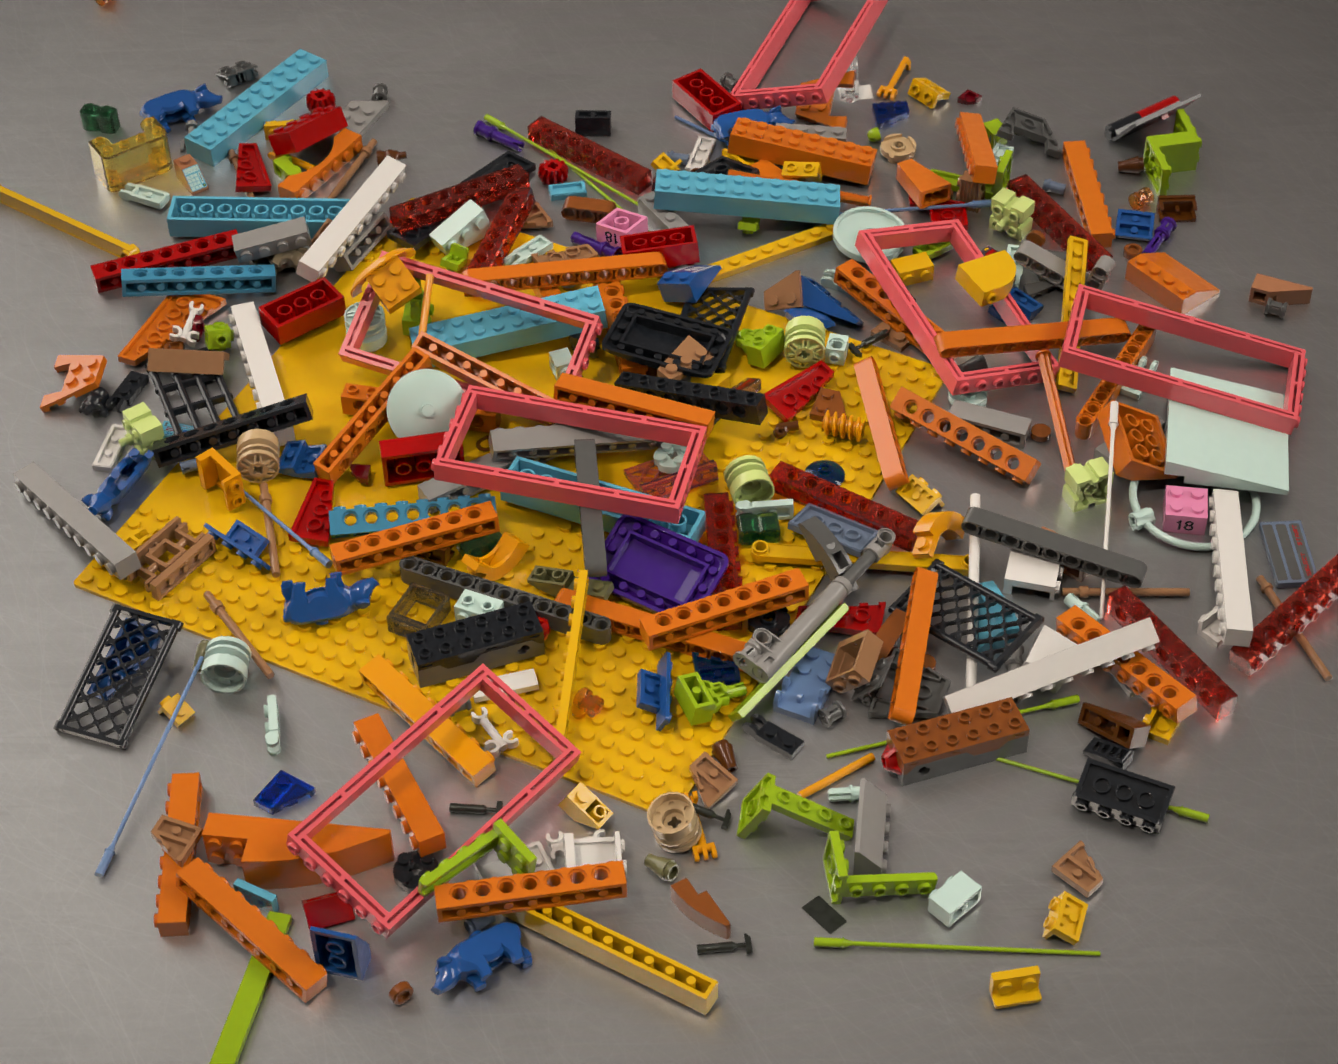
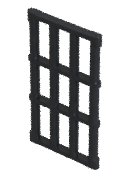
[145,347,239,435]

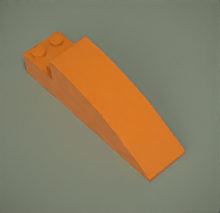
[202,812,395,889]

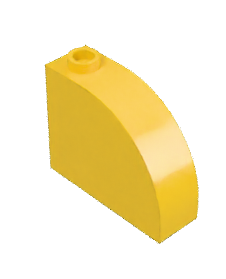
[955,250,1016,307]

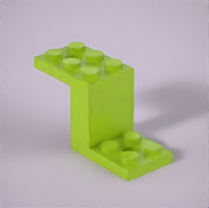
[1143,108,1202,196]

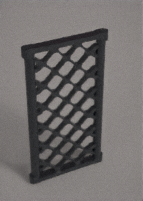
[680,287,755,373]
[888,559,1045,673]
[53,604,184,750]

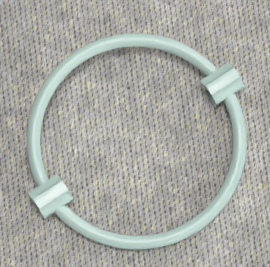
[1128,480,1261,551]

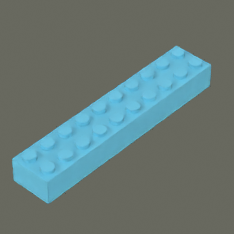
[184,49,329,167]
[653,169,840,225]
[167,196,350,239]
[409,285,608,367]
[500,456,706,542]

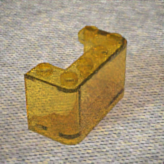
[88,116,173,192]

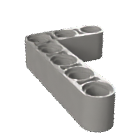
[1014,240,1115,290]

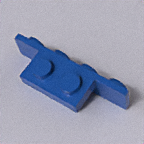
[203,519,271,570]
[636,652,673,731]

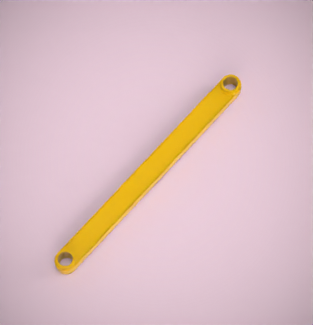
[0,184,141,258]
[750,540,980,577]

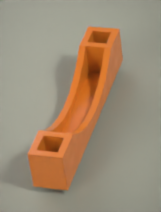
[278,128,363,198]

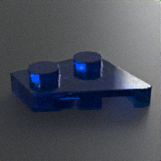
[253,770,316,815]

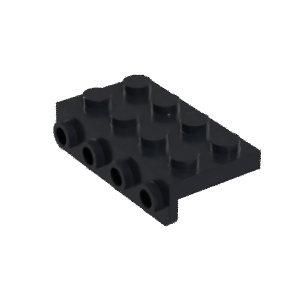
[1071,758,1175,833]

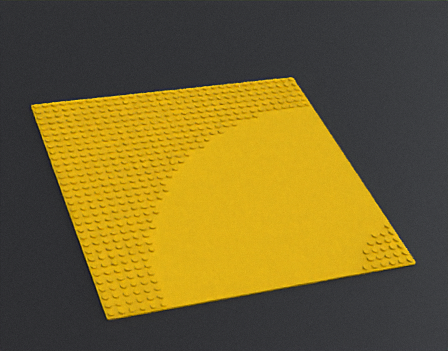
[74,198,944,812]

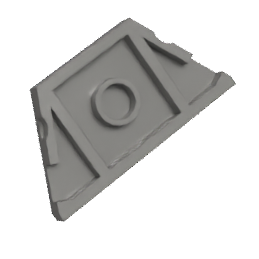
[340,100,390,137]

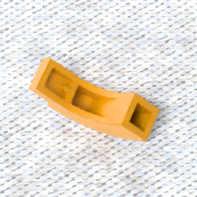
[911,511,965,559]
[461,532,530,581]

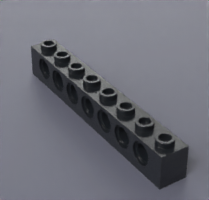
[614,371,768,425]
[152,393,313,468]

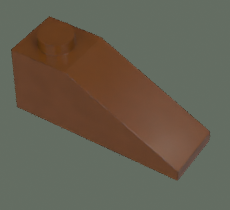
[1078,702,1151,749]

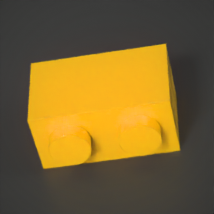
[891,252,934,286]

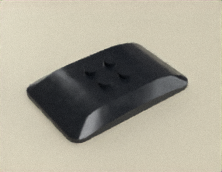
[602,303,733,378]

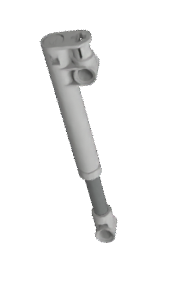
[733,528,896,683]

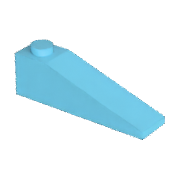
[978,581,1019,652]

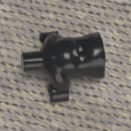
[78,386,109,418]

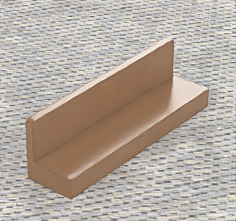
[147,348,230,375]

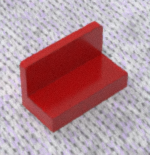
[302,892,355,929]

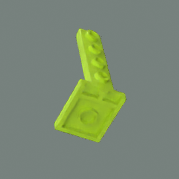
[931,150,1013,199]
[737,773,854,841]
[418,818,537,897]
[822,831,938,905]

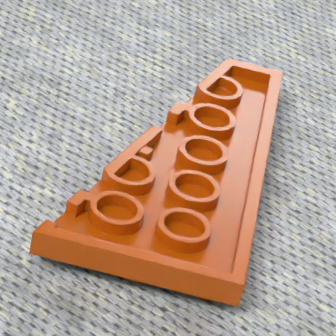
[118,294,227,366]

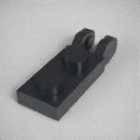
[105,371,149,414]
[742,713,805,760]

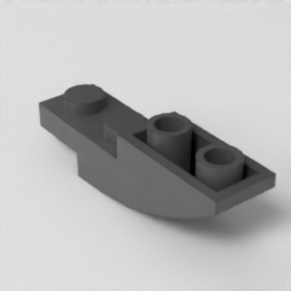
[798,516,859,592]

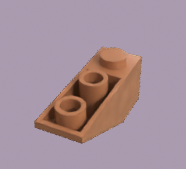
[1248,273,1313,306]

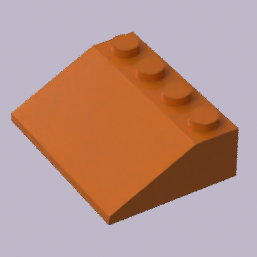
[1125,252,1220,314]
[1097,400,1178,481]

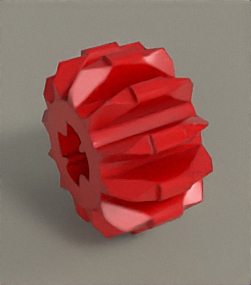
[306,88,336,113]
[538,158,569,185]

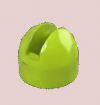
[867,127,881,142]

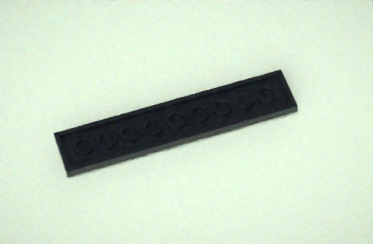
[387,150,536,251]

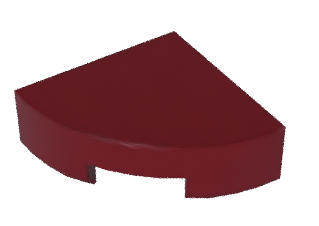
[957,89,982,105]
[192,315,205,342]
[350,464,371,484]

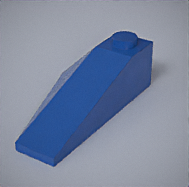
[801,275,864,326]
[87,617,162,701]

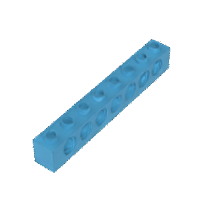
[121,264,276,297]
[329,493,497,539]

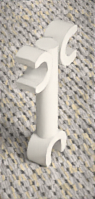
[169,301,204,347]
[471,707,519,758]
[546,829,606,864]

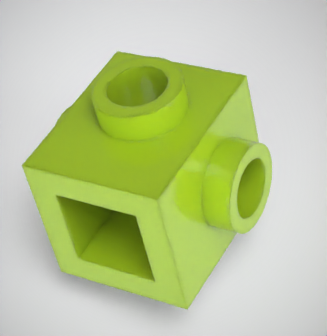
[204,322,234,351]

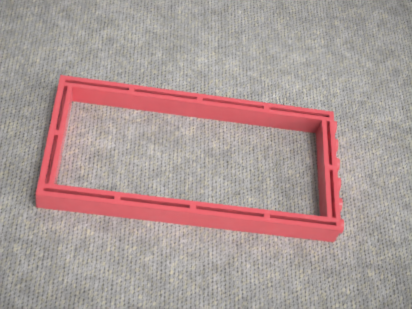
[730,0,889,111]
[855,219,1060,396]
[338,251,603,426]
[1058,284,1308,435]
[431,385,707,524]
[286,664,581,939]

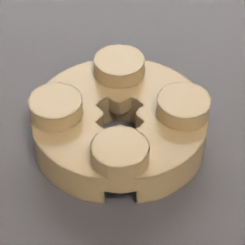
[880,133,916,163]

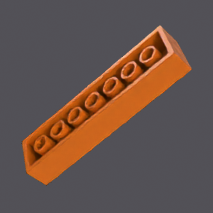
[727,117,878,185]

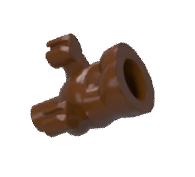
[376,149,407,166]

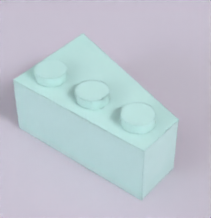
[429,199,495,255]

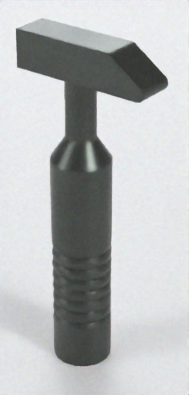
[848,329,890,357]
[449,801,503,814]
[693,803,731,830]
[697,933,753,954]

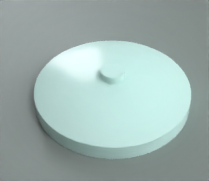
[832,206,905,263]
[386,369,464,438]

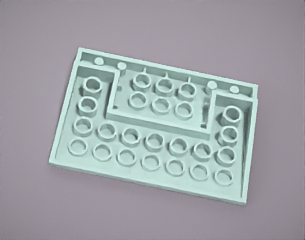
[1164,367,1289,495]

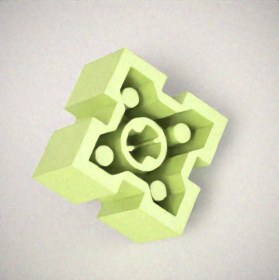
[989,187,1035,241]
[118,402,164,460]
[1062,457,1114,513]

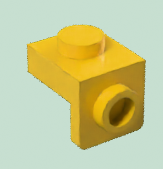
[650,152,682,171]
[157,693,195,728]

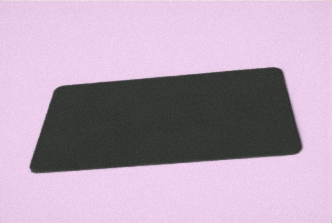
[802,896,847,934]

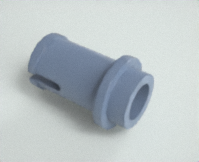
[667,150,689,165]
[1042,178,1067,196]
[179,458,198,475]
[464,915,496,934]

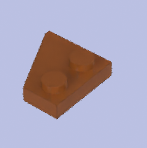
[810,387,847,422]

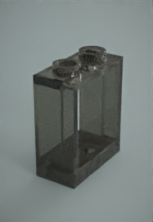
[387,582,451,638]

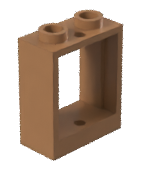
[825,629,883,695]

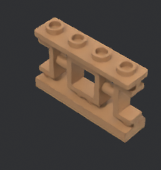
[123,516,217,601]

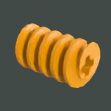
[822,410,866,442]

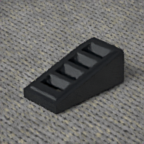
[1083,737,1134,770]

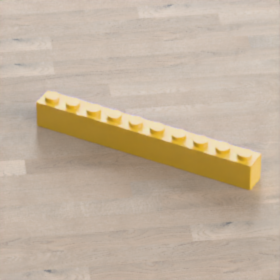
[502,906,718,1015]

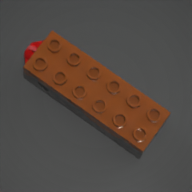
[881,697,1030,786]

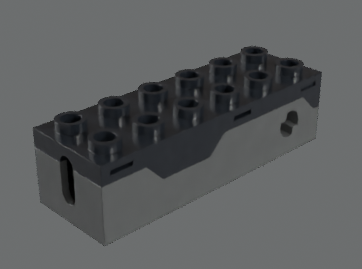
[406,601,550,688]

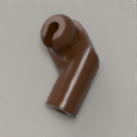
[773,421,799,439]

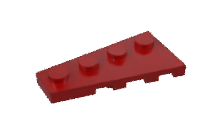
[764,360,834,422]
[288,477,334,547]
[796,602,886,635]

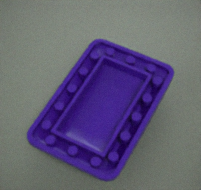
[589,514,729,613]

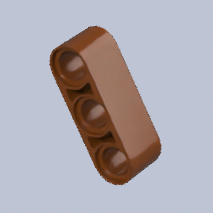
[561,196,617,223]

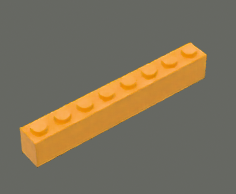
[359,654,496,787]

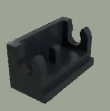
[575,110,611,136]

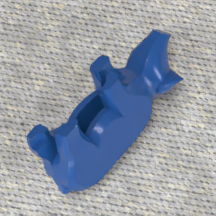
[140,83,222,134]
[711,105,795,146]
[82,448,154,521]
[281,572,379,625]
[431,922,532,995]

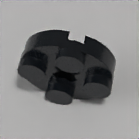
[747,607,790,638]
[393,851,439,893]

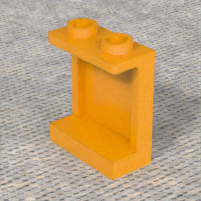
[196,447,246,511]

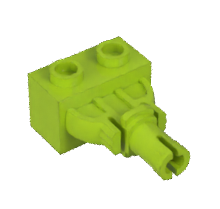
[402,278,434,335]
[727,324,785,369]
[674,672,747,726]

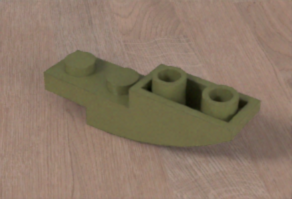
[527,565,614,600]

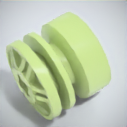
[784,316,826,368]
[724,455,775,505]

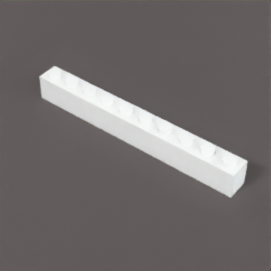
[296,155,407,282]
[229,301,296,446]
[1208,489,1254,647]
[942,617,1160,714]

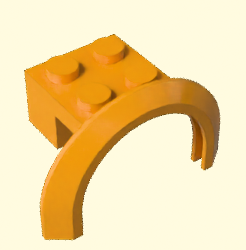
[350,248,422,315]

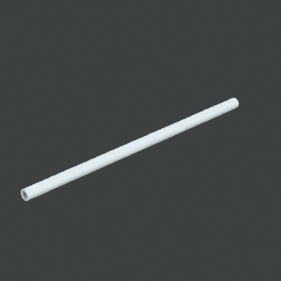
[966,493,981,688]

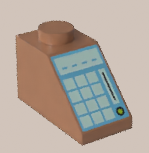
[173,154,209,196]

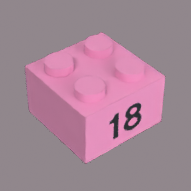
[596,208,648,247]
[1163,485,1208,536]

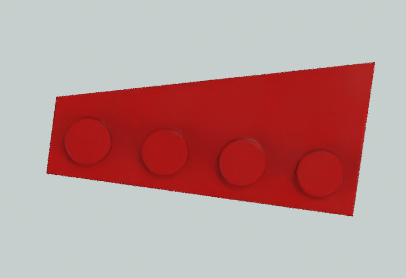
[235,143,272,192]

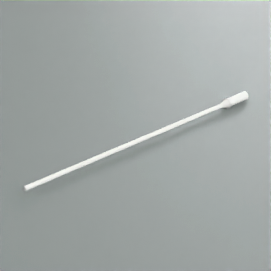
[1099,401,1119,619]

